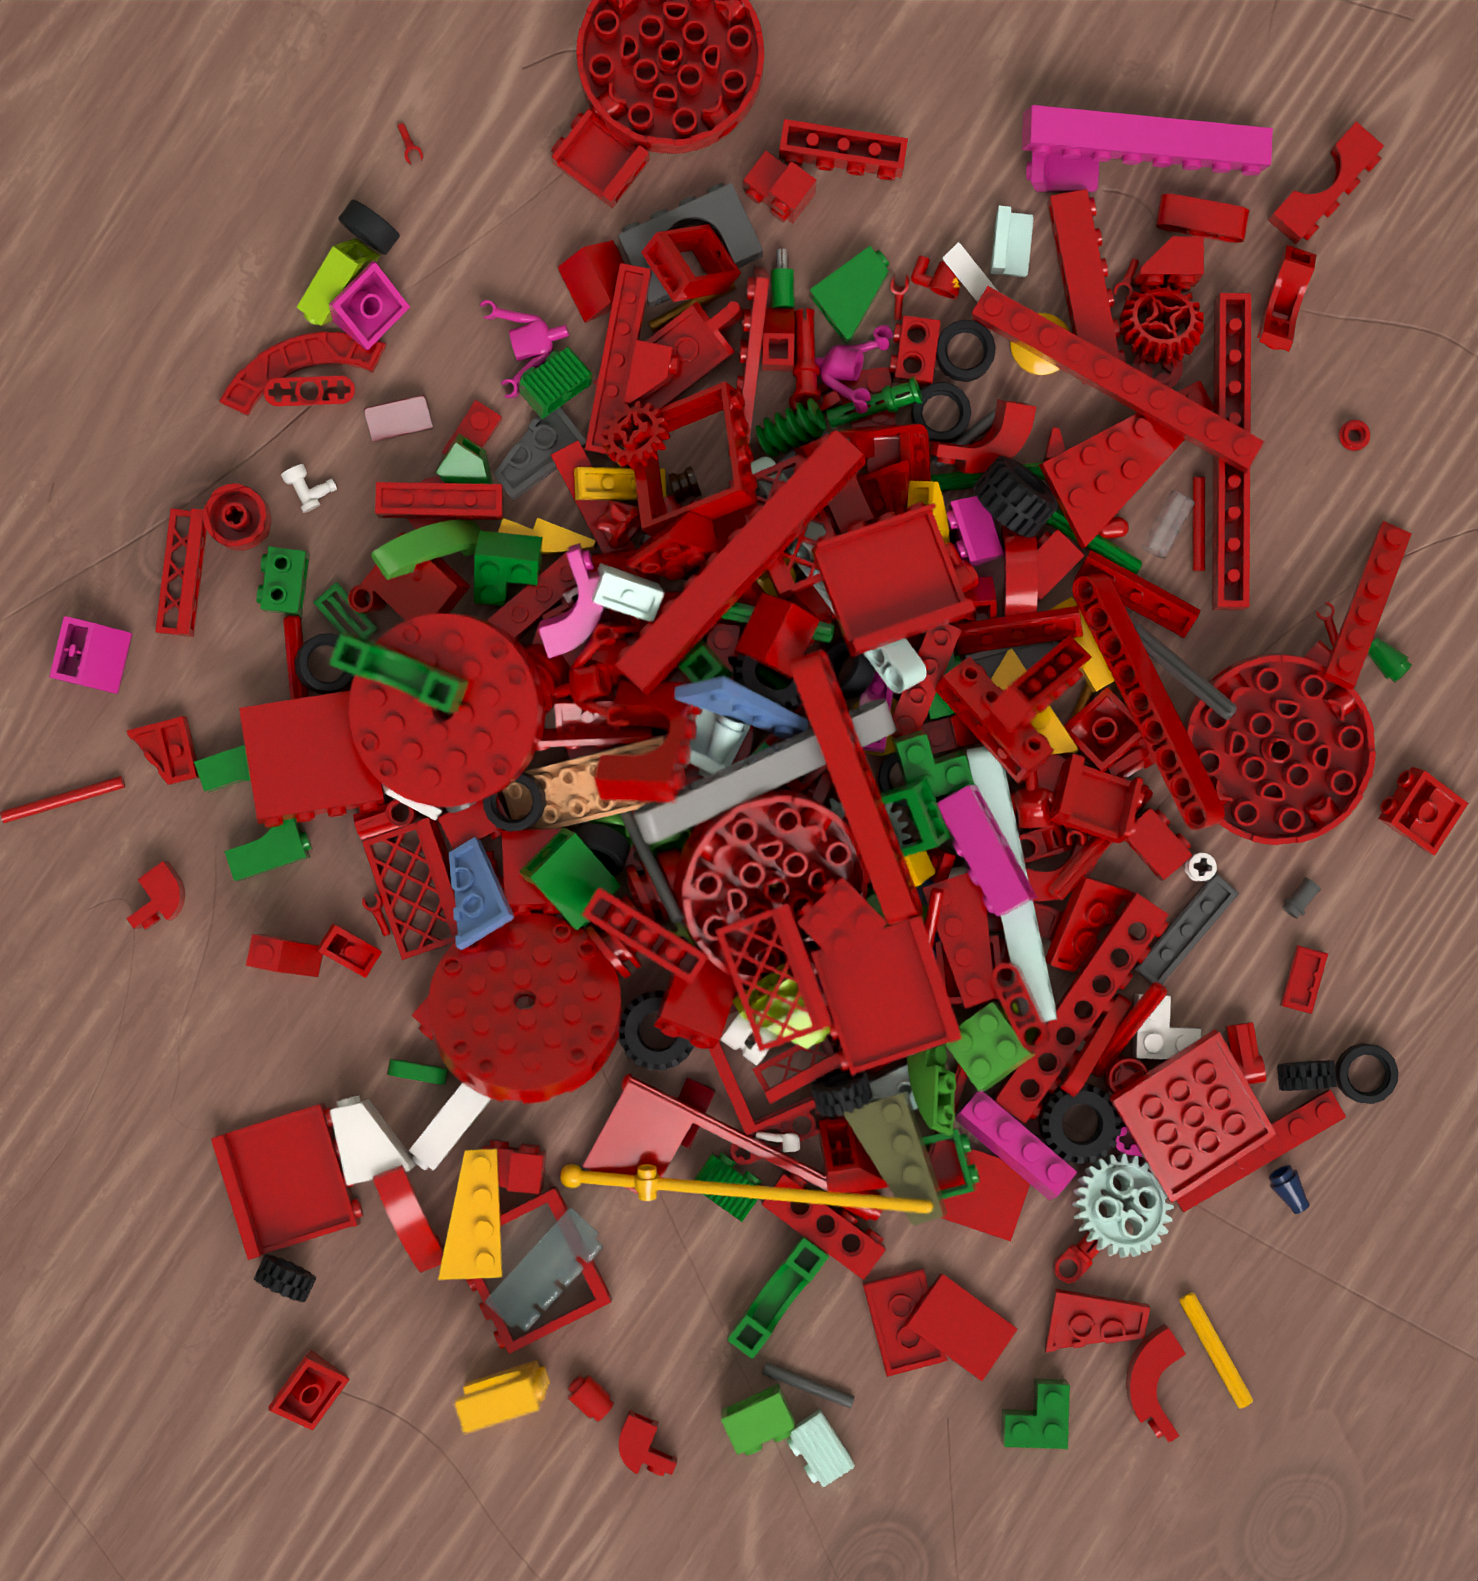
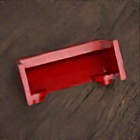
[830,424,931,526]

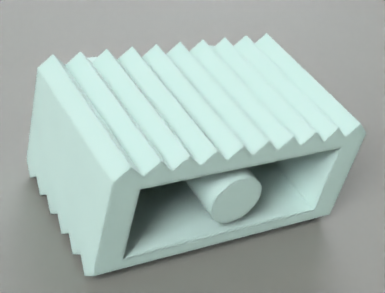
[786,1409,855,1487]

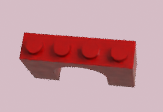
[594,681,702,803]

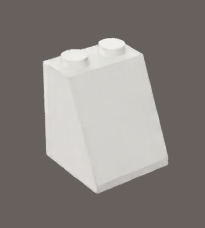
[330,1095,416,1185]

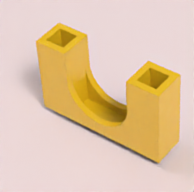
[454,1360,550,1434]

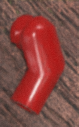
[1098,517,1129,539]

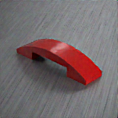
[373,1165,444,1273]

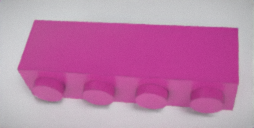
[937,785,1037,916]
[955,1091,1077,1201]

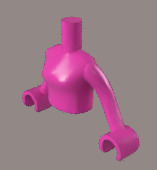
[480,300,570,399]
[815,325,893,414]

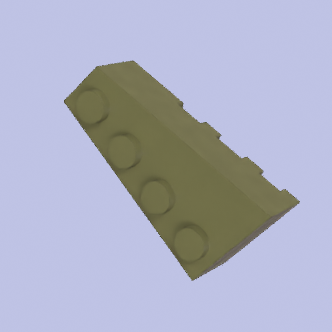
[844,1091,948,1226]

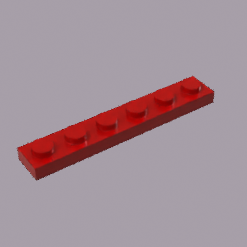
[585,263,652,454]
[1322,521,1412,691]
[1176,1089,1346,1212]

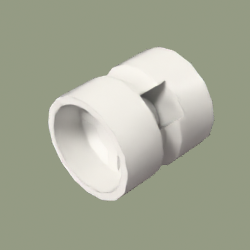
[721,1013,778,1066]

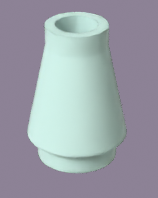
[706,715,745,763]

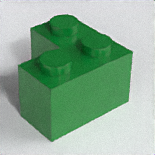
[474,531,543,606]
[891,730,974,797]
[1001,1378,1070,1449]

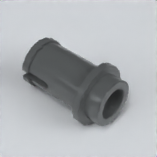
[1282,877,1321,919]

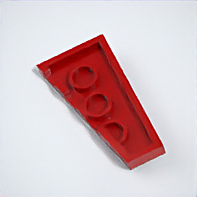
[922,872,995,1009]

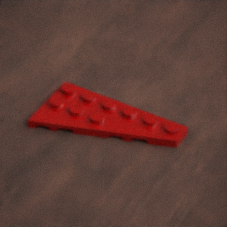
[728,266,769,456]
[1039,380,1214,549]

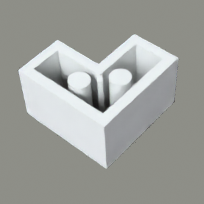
[1132,994,1201,1060]

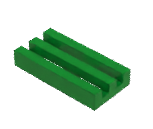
[313,582,379,639]

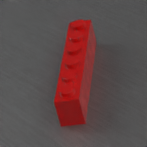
[1047,189,1126,384]

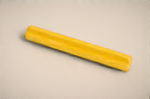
[1179,1292,1253,1409]

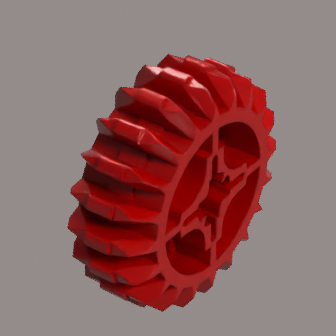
[1119,283,1205,365]

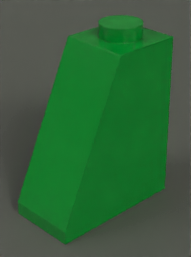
[809,246,889,345]

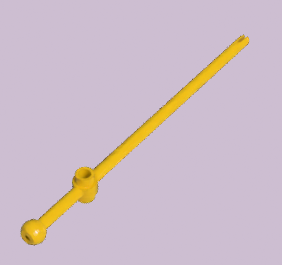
[560,1164,933,1213]

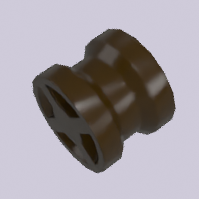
[668,466,702,503]

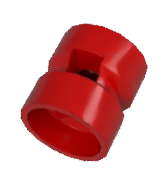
[1103,1056,1148,1094]

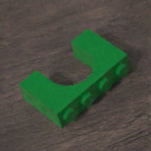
[194,745,312,882]

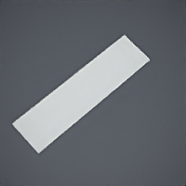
[942,242,999,303]

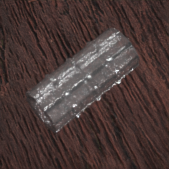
[1141,491,1195,559]

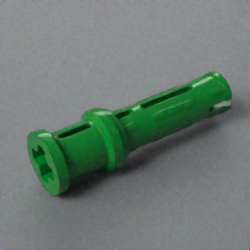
[826,376,923,429]

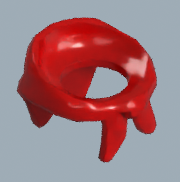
[597,500,641,549]

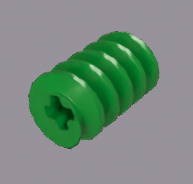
[756,397,826,457]

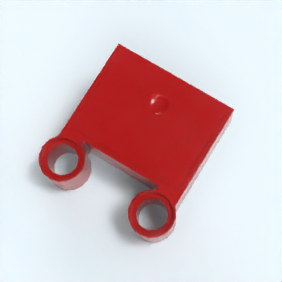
[348,532,471,621]

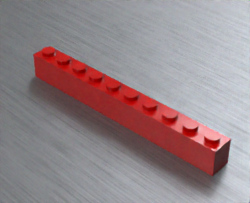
[972,286,1265,473]
[1212,293,1251,611]
[615,429,866,696]

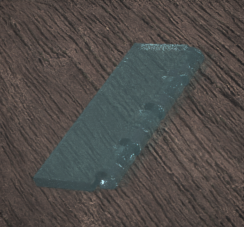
[484,1207,604,1332]

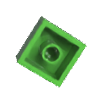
[946,1002,1036,1091]
[721,1383,796,1456]

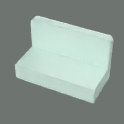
[990,206,1034,277]
[592,564,664,622]

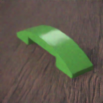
[371,520,482,580]

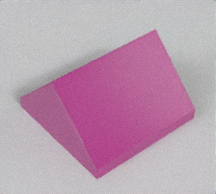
[329,261,410,350]

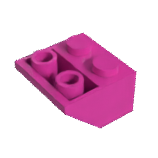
[946,496,1004,567]
[49,616,133,694]

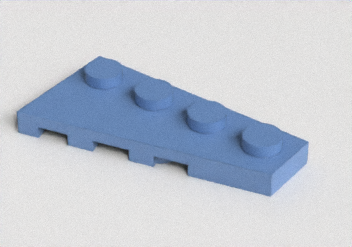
[674,677,808,739]

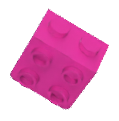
[1026,153,1100,192]

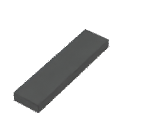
[1133,873,1239,985]

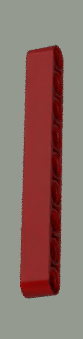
[1072,573,1225,830]
[790,650,923,925]

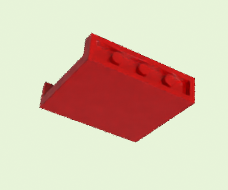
[811,502,975,657]
[239,690,384,828]
[809,916,962,1075]
[211,1103,364,1260]

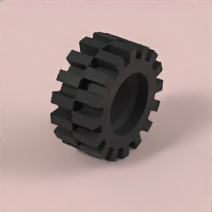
[1277,1060,1337,1091]
[810,1068,873,1117]
[253,1254,316,1302]

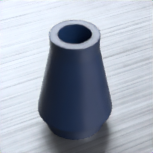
[1269,1165,1310,1214]

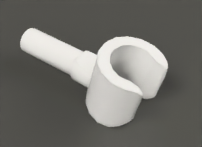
[756,1131,800,1152]

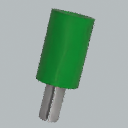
[771,248,795,309]

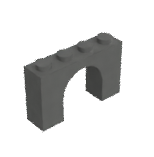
[618,183,763,309]

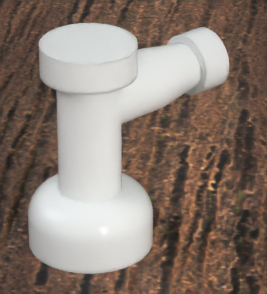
[281,464,337,513]

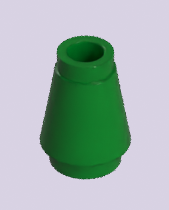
[1368,637,1412,683]

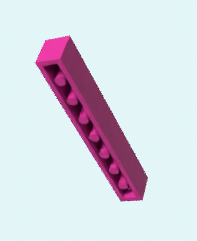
[1022,105,1273,176]

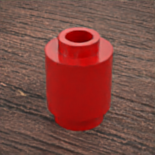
[567,1375,614,1422]

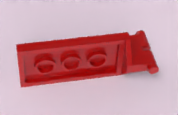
[593,301,744,409]

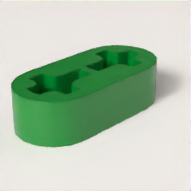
[387,1059,449,1085]

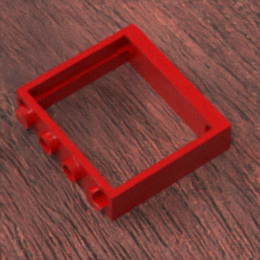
[634,381,757,537]
[708,1003,843,1136]
[466,1186,613,1354]

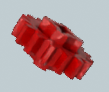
[601,401,670,469]

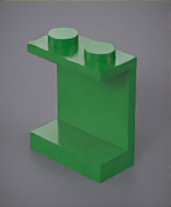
[519,828,621,930]

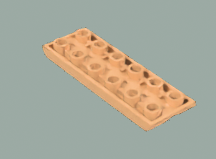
[503,736,665,830]

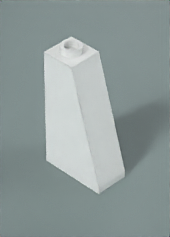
[409,1083,492,1171]

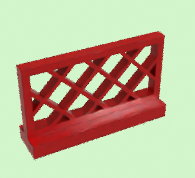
[728,455,834,600]
[362,817,458,960]
[715,903,833,1052]

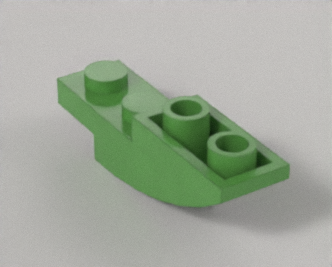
[907,1044,956,1135]

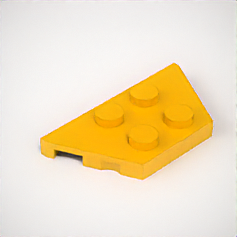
[991,648,1078,755]

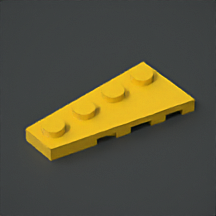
[438,1148,503,1280]

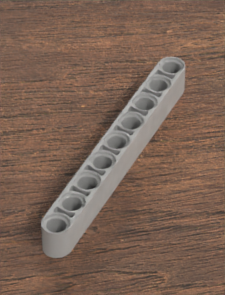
[633,699,896,843]

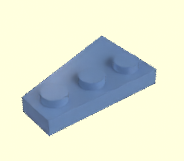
[449,837,515,950]

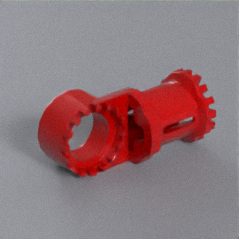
[1053,1231,1108,1283]

